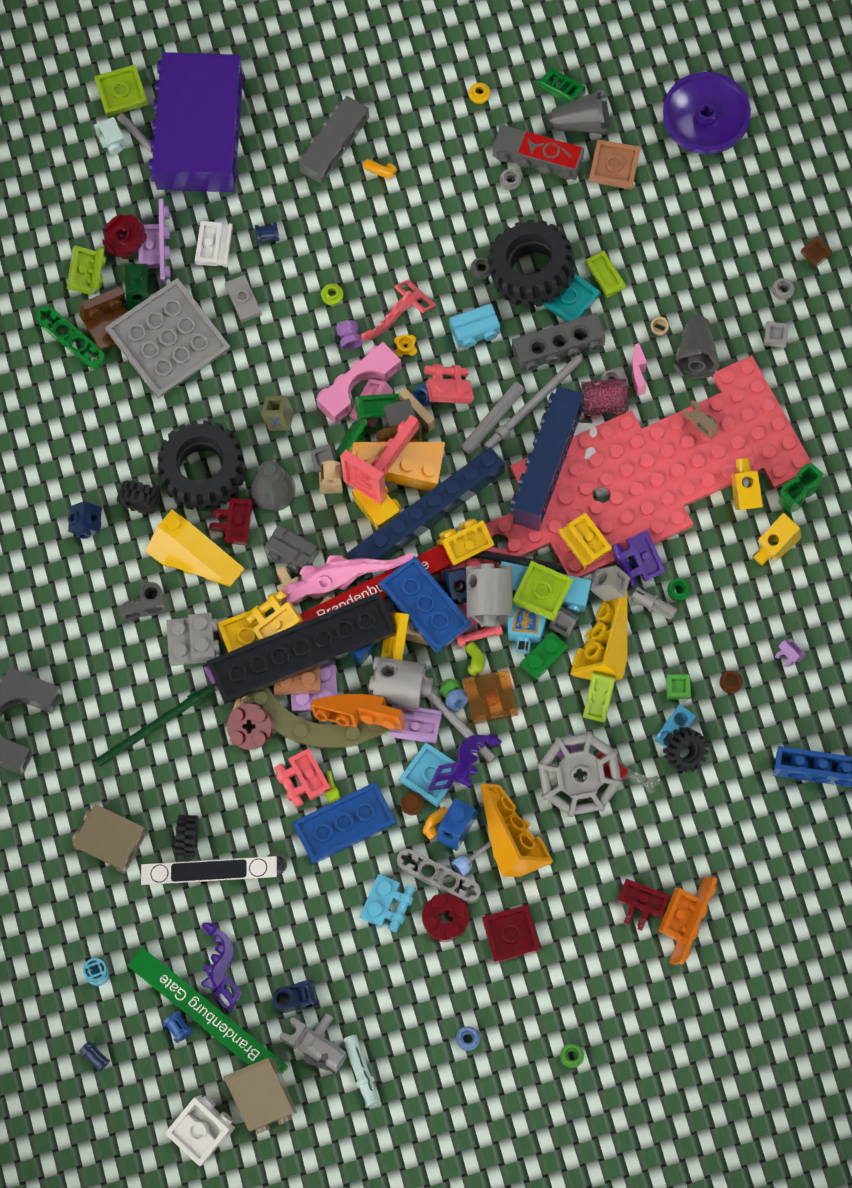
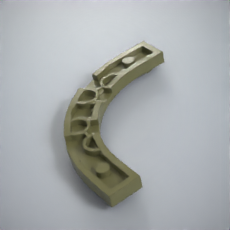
[247,687,389,749]

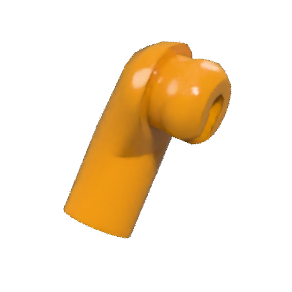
[363,159,397,179]
[423,806,448,840]

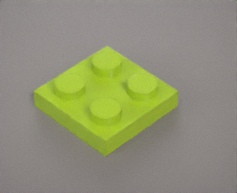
[94,65,148,117]
[513,561,573,621]

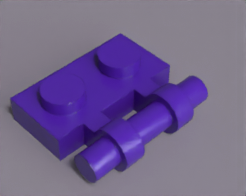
[612,530,666,588]

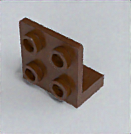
[79,286,127,350]

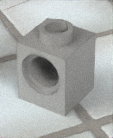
[590,565,630,601]

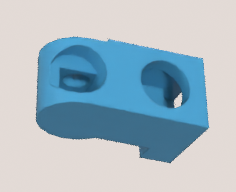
[655,704,696,748]

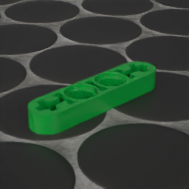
[36,306,105,369]

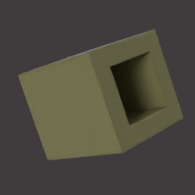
[261,396,294,431]

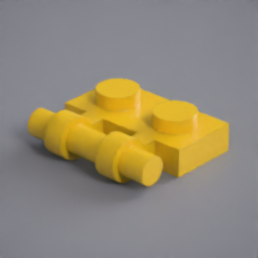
[246,589,303,640]

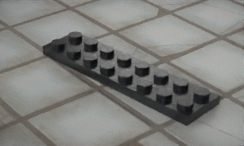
[207,592,396,704]

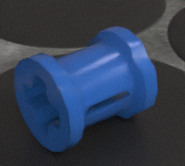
[162,1011,193,1043]

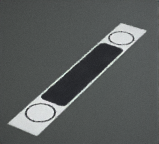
[141,856,277,885]

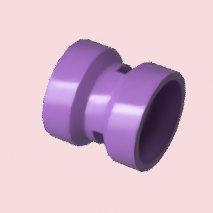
[336,320,363,351]

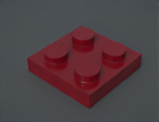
[482,905,541,964]

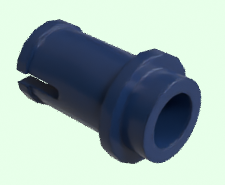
[79,1041,110,1072]

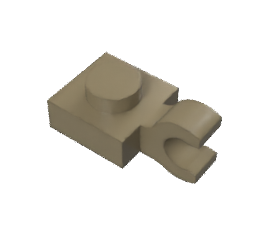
[682,400,718,440]

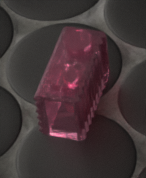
[581,379,628,416]

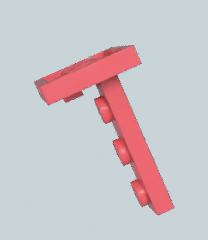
[340,415,419,505]

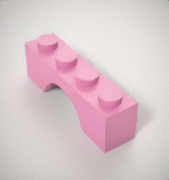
[316,342,402,425]

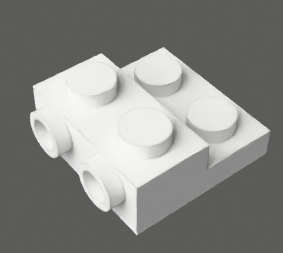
[165,1095,235,1166]

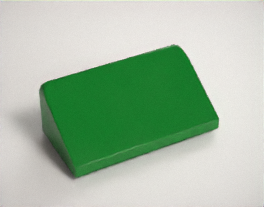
[335,419,368,463]

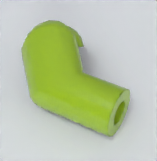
[465,642,486,676]

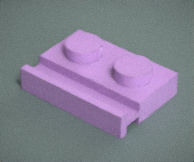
[390,706,442,744]

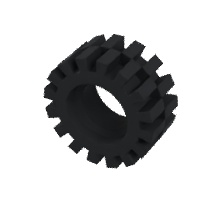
[116,480,161,514]
[663,727,709,772]
[175,814,199,858]

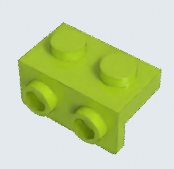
[66,245,106,295]

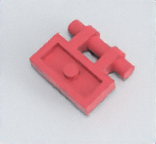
[424,364,474,404]
[274,748,331,808]

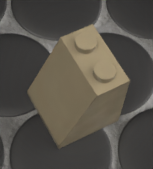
[223,1058,297,1134]

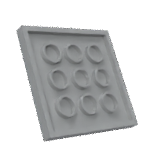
[105,278,230,399]

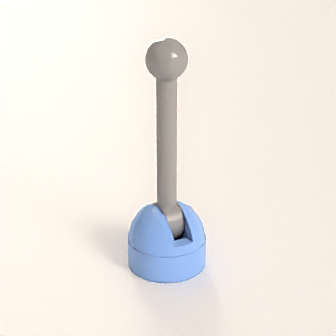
[451,841,492,876]

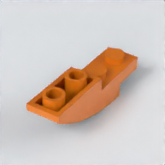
[310,694,406,731]

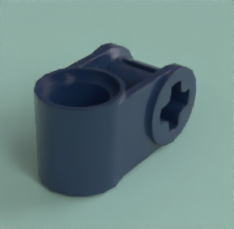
[273,980,320,1013]

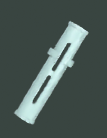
[342,1035,381,1108]

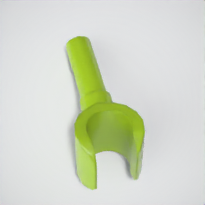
[324,771,340,804]

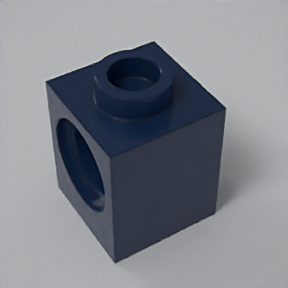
[442,567,466,603]

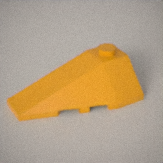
[480,783,553,877]

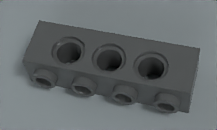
[512,313,605,372]

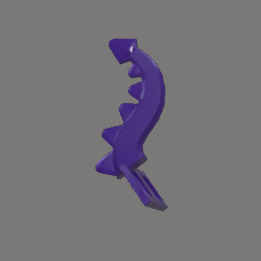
[428,733,502,791]
[201,922,242,1014]

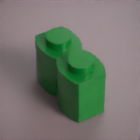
[778,463,823,513]

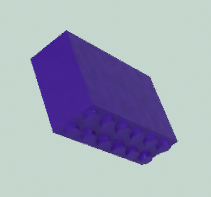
[149,52,244,193]

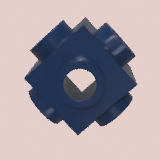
[68,501,102,539]

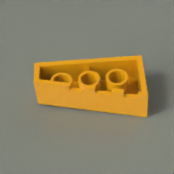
[348,442,445,492]

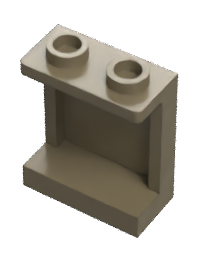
[72,804,147,874]

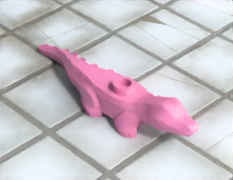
[275,553,413,605]

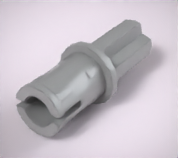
[631,587,677,619]

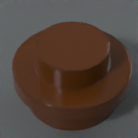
[719,671,743,694]
[400,792,424,816]

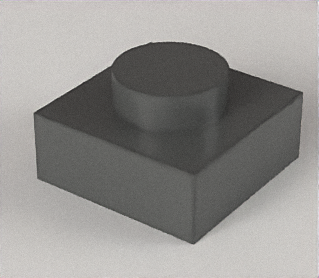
[310,444,337,473]
[549,606,580,638]

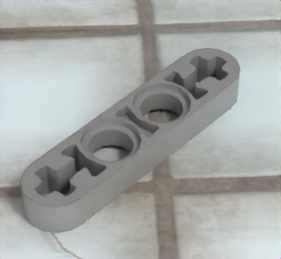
[397,849,481,904]

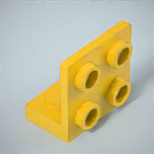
[435,518,495,565]

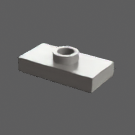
[224,275,262,323]

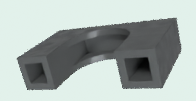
[0,667,62,776]

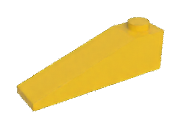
[145,509,245,587]
[570,590,627,681]

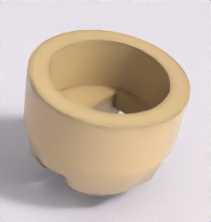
[651,317,669,336]

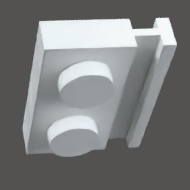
[195,221,233,267]

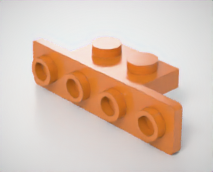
[658,876,718,965]

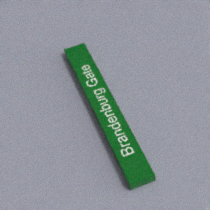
[127,947,288,1075]

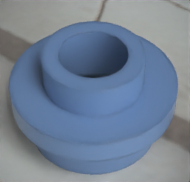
[445,689,468,711]
[456,1027,480,1051]

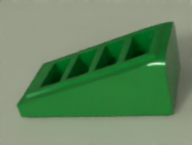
[538,68,586,104]

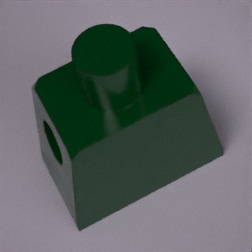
[125,264,151,311]

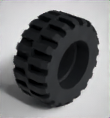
[488,220,575,308]
[157,420,245,511]

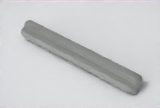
[462,382,524,454]

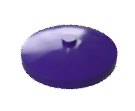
[663,72,751,154]

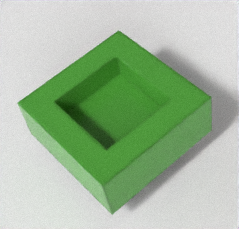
[666,674,691,699]

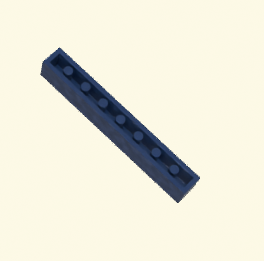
[347,446,505,579]

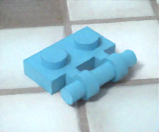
[360,874,415,932]

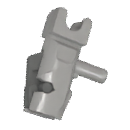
[280,1013,347,1073]

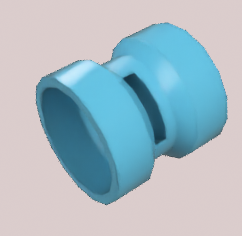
[83,958,109,986]

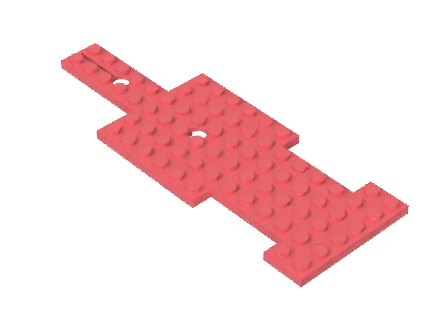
[428,355,812,589]

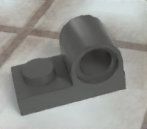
[118,582,167,621]

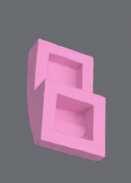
[632,343,647,396]

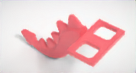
[361,279,436,342]

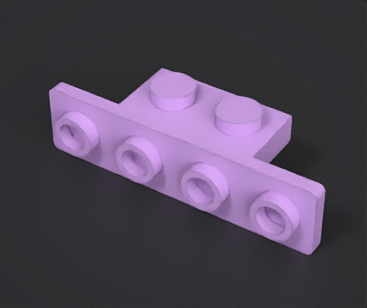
[139,199,170,287]

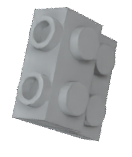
[166,613,220,666]

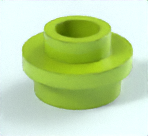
[321,284,343,306]

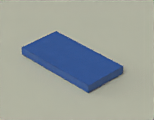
[379,556,472,654]
[292,782,397,865]

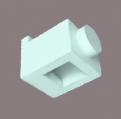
[94,117,126,155]

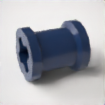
[255,222,279,245]

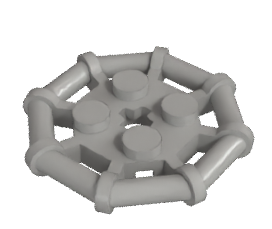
[537,731,623,817]

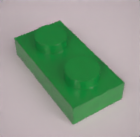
[520,632,568,681]

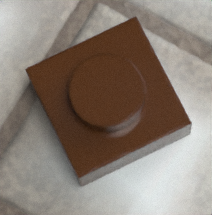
[800,236,832,268]

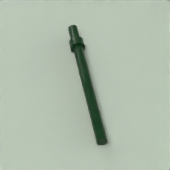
[95,683,216,767]

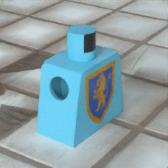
[507,604,548,654]

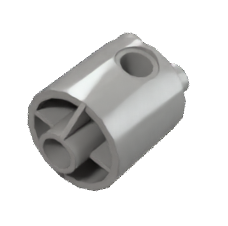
[466,564,513,627]
[369,656,433,709]

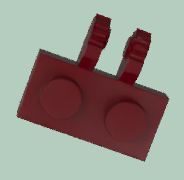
[209,498,253,545]
[617,879,670,931]

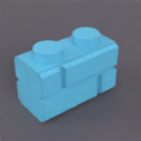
[449,303,500,348]

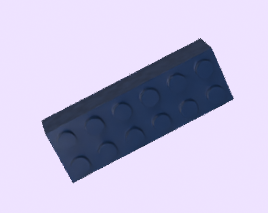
[510,386,584,531]

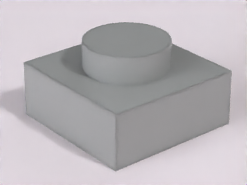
[764,321,789,348]

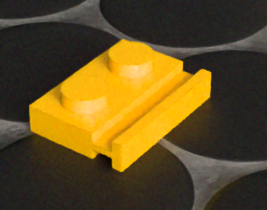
[558,512,612,569]
[381,612,409,660]

